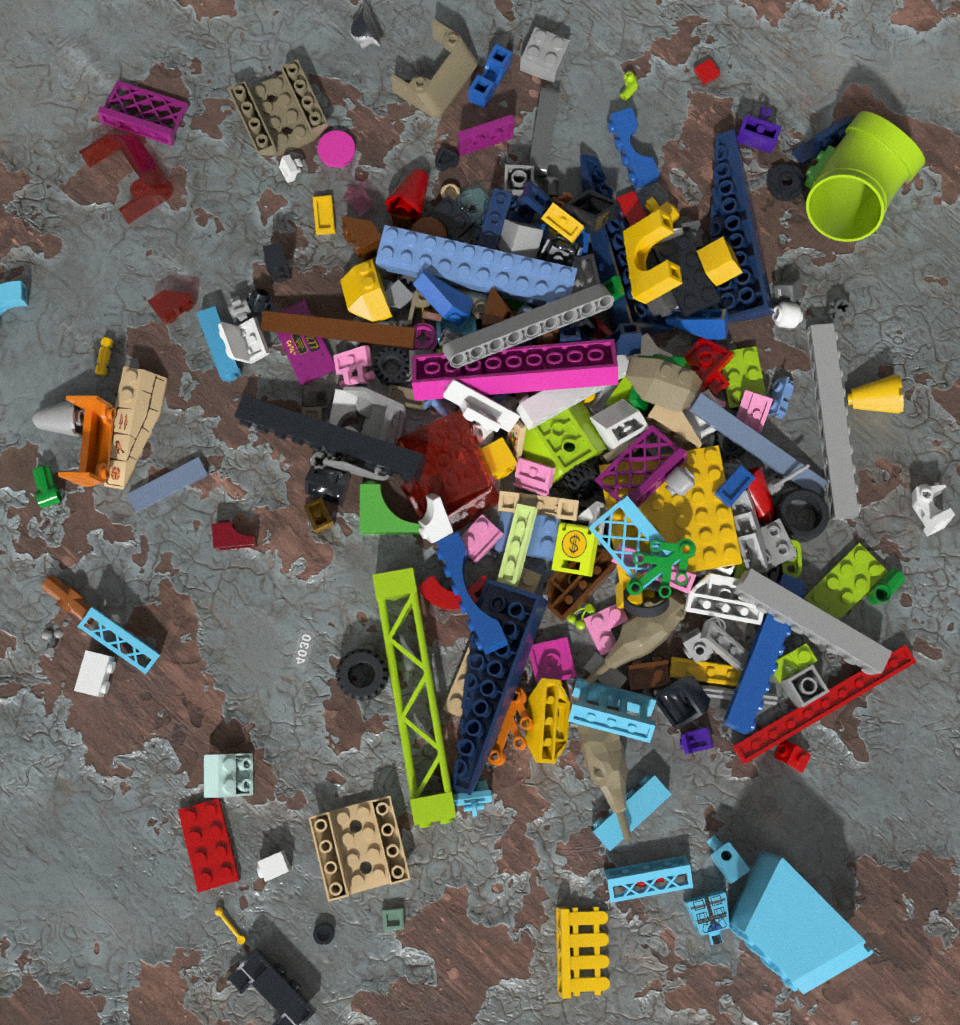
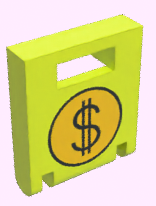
[551,522,600,577]

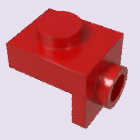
[774,741,811,773]

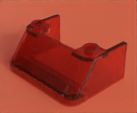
[79,135,173,224]

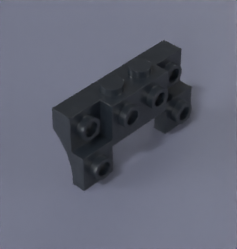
[227,947,316,1025]

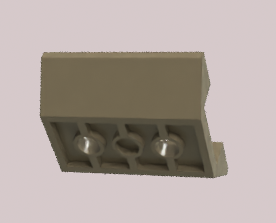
[227,59,328,156]

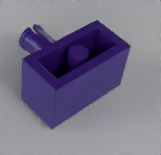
[737,107,782,154]

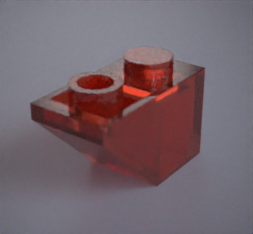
[147,290,197,325]

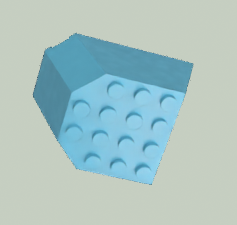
[729,850,873,994]

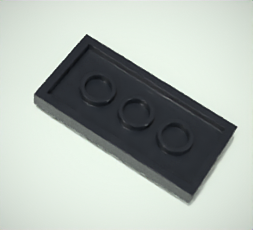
[652,232,720,318]

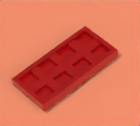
[178,798,240,893]

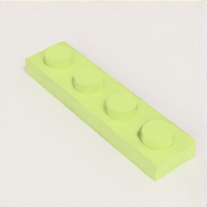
[497,504,538,587]

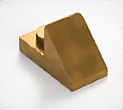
[304,497,335,534]

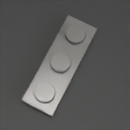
[700,620,749,670]

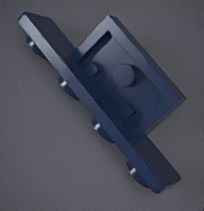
[792,115,856,164]
[476,188,513,250]

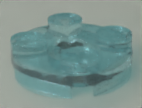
[455,188,491,228]

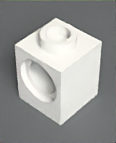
[256,850,292,882]

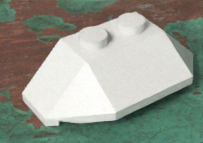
[684,573,764,625]

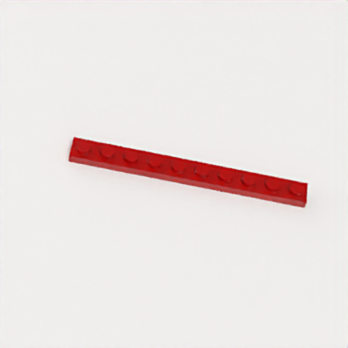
[732,644,916,764]

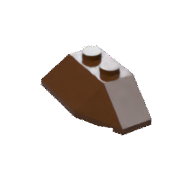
[548,548,617,622]

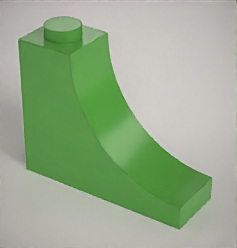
[359,481,421,535]

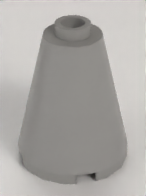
[32,401,85,438]

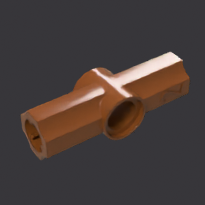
[41,574,96,626]

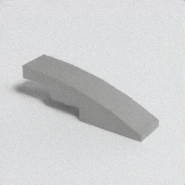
[731,489,769,573]

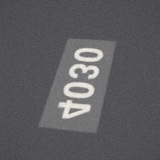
[290,629,316,670]

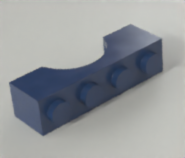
[559,323,641,356]

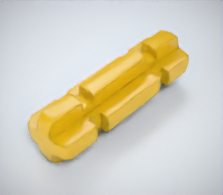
[95,337,113,376]

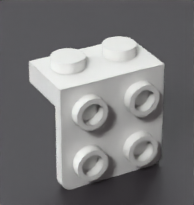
[218,318,270,364]

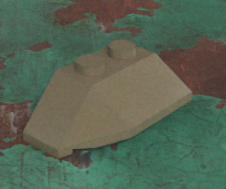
[625,357,703,412]

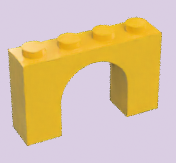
[623,209,683,304]

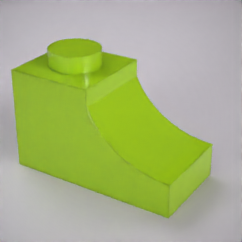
[772,643,818,683]

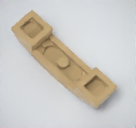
[498,491,579,521]

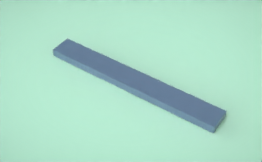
[689,393,827,494]

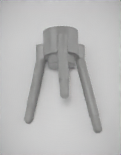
[766,464,810,498]

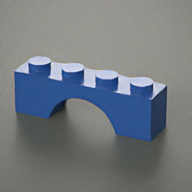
[607,107,660,189]

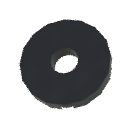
[766,164,805,201]

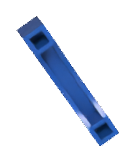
[435,532,508,655]

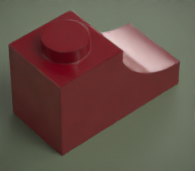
[212,520,257,551]

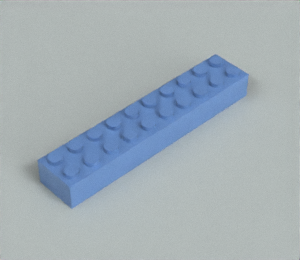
[375,225,577,306]

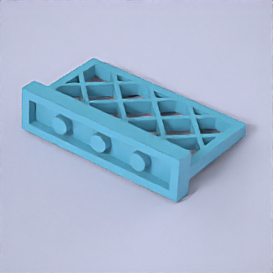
[588,495,679,589]

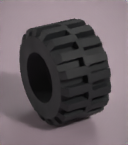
[336,648,389,701]

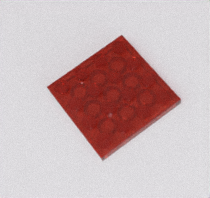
[395,409,496,514]

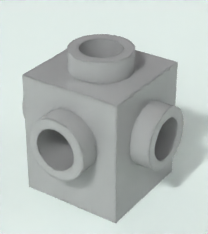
[681,627,714,663]

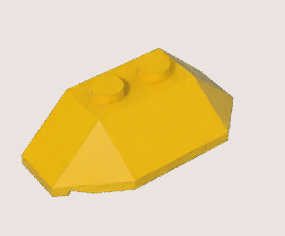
[340,257,392,323]
[525,678,570,764]

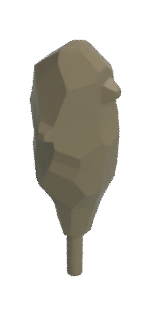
[585,591,687,686]
[578,724,632,841]

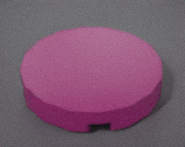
[317,130,355,168]

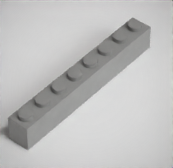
[733,569,892,675]

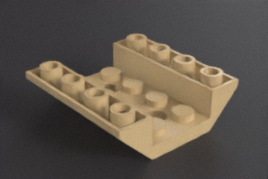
[308,795,411,902]

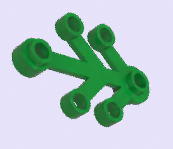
[626,538,696,598]

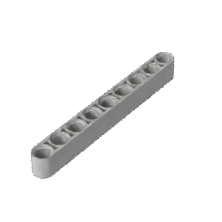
[443,284,614,368]

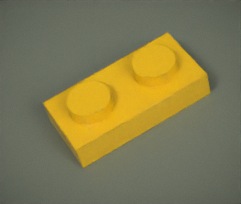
[541,203,585,243]

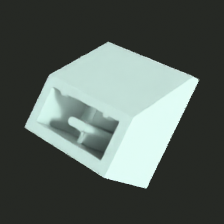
[204,753,253,798]

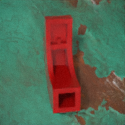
[417,575,487,611]

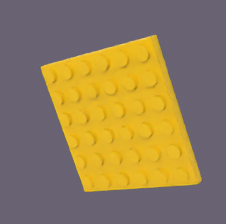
[599,445,742,584]

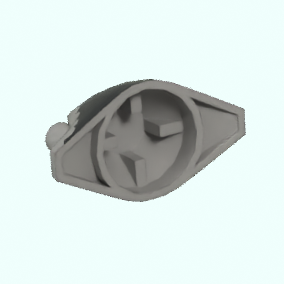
[350,3,381,49]

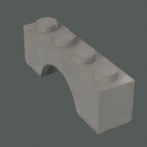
[347,279,413,349]

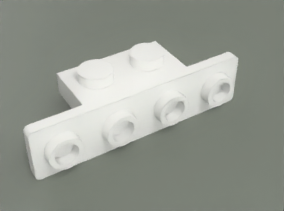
[443,379,520,432]

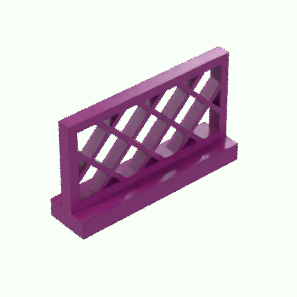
[98,80,189,146]
[595,425,688,508]

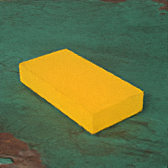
[313,195,336,235]

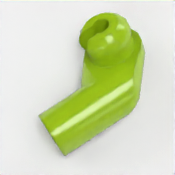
[620,71,638,101]

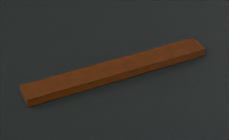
[261,311,417,349]

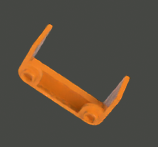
[58,396,116,487]

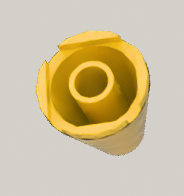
[847,374,904,414]

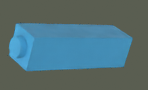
[196,306,242,382]

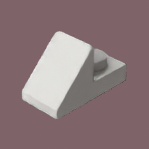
[577,501,607,545]

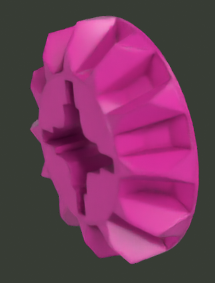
[411,323,438,350]

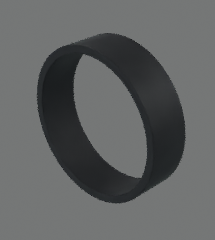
[623,580,669,618]

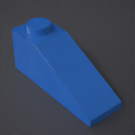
[413,270,473,327]
[666,308,729,340]

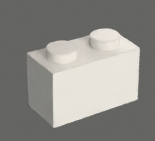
[74,650,116,697]

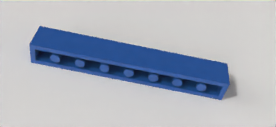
[722,573,806,734]

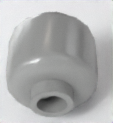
[665,466,696,496]

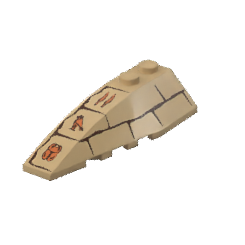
[104,366,168,490]

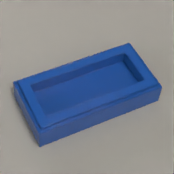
[714,464,756,508]

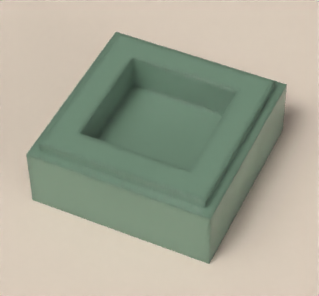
[382,907,405,931]

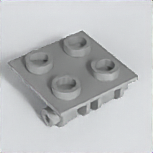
[760,518,798,569]

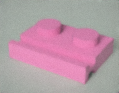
[736,389,773,435]
[513,457,556,497]
[461,514,504,564]

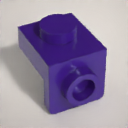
[680,727,714,754]

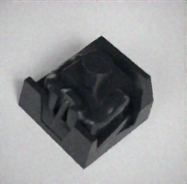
[565,189,620,234]
[536,226,584,267]
[305,465,350,507]
[652,675,710,731]

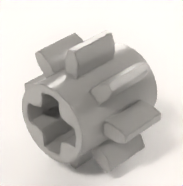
[227,296,251,322]

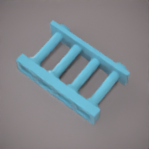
[568,677,656,743]

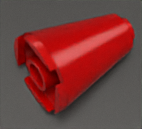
[385,169,429,224]
[746,466,775,524]

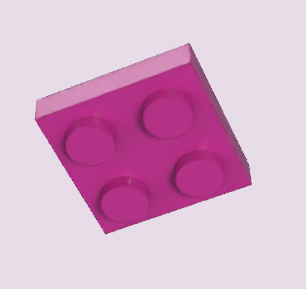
[529,637,577,686]

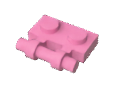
[333,345,375,388]

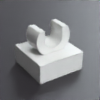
[279,155,303,183]

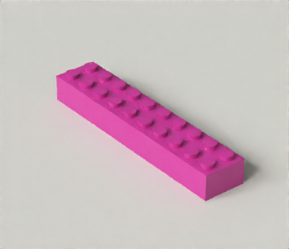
[412,339,618,401]

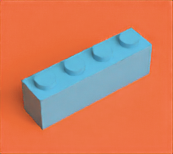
[591,775,672,851]

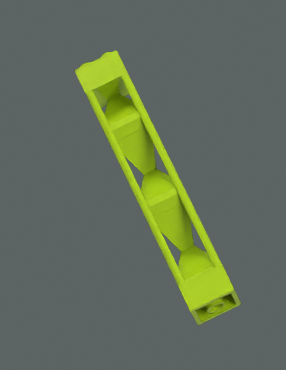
[372,568,456,828]

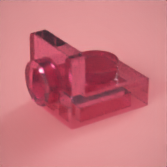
[343,186,375,217]

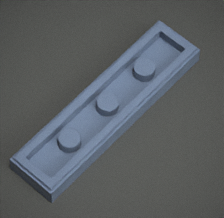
[127,457,208,512]

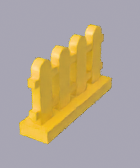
[556,906,610,999]

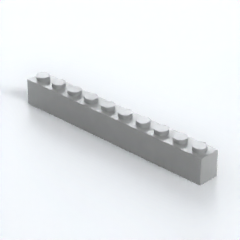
[806,323,861,520]

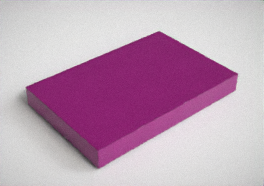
[458,115,515,156]

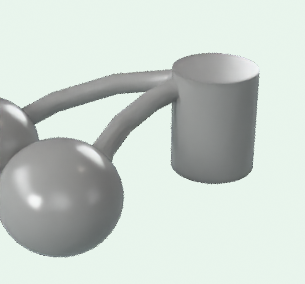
[41,629,64,658]

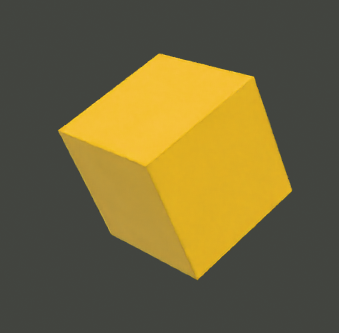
[697,237,743,287]
[476,437,517,483]

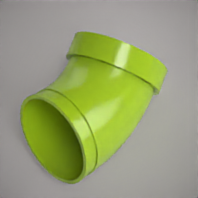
[806,111,925,242]

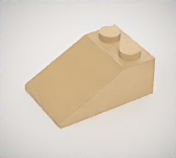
[645,405,702,451]

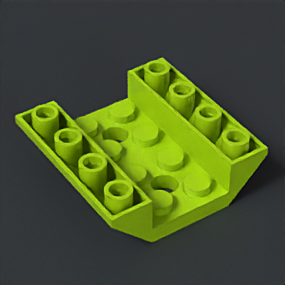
[515,401,609,485]

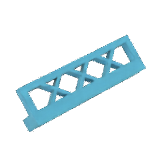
[77,606,161,674]
[604,855,693,903]

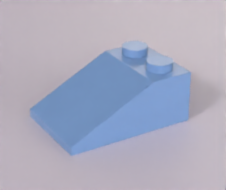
[494,512,561,561]

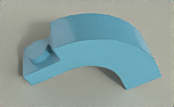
[0,281,28,316]

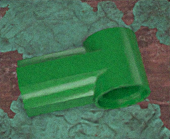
[32,466,62,508]
[866,568,906,605]

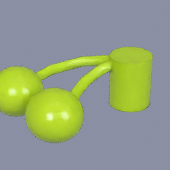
[567,604,596,630]

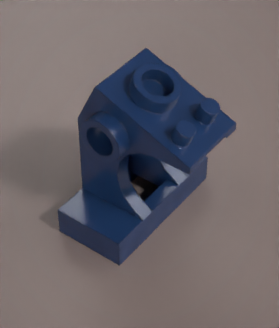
[507,181,558,223]

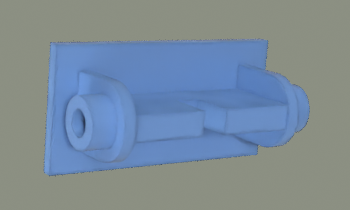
[768,376,794,419]

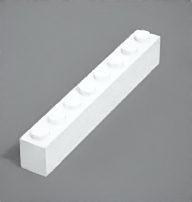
[516,333,660,430]

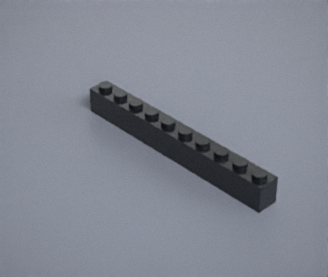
[234,395,427,482]

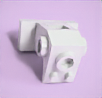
[911,482,955,536]

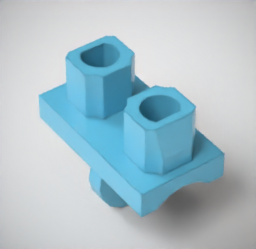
[454,781,492,817]

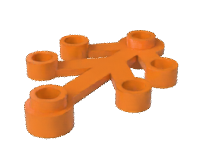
[488,687,534,766]

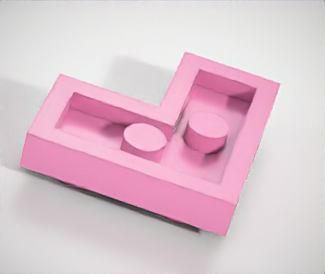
[583,604,628,656]

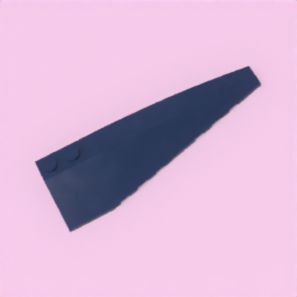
[709,129,775,323]

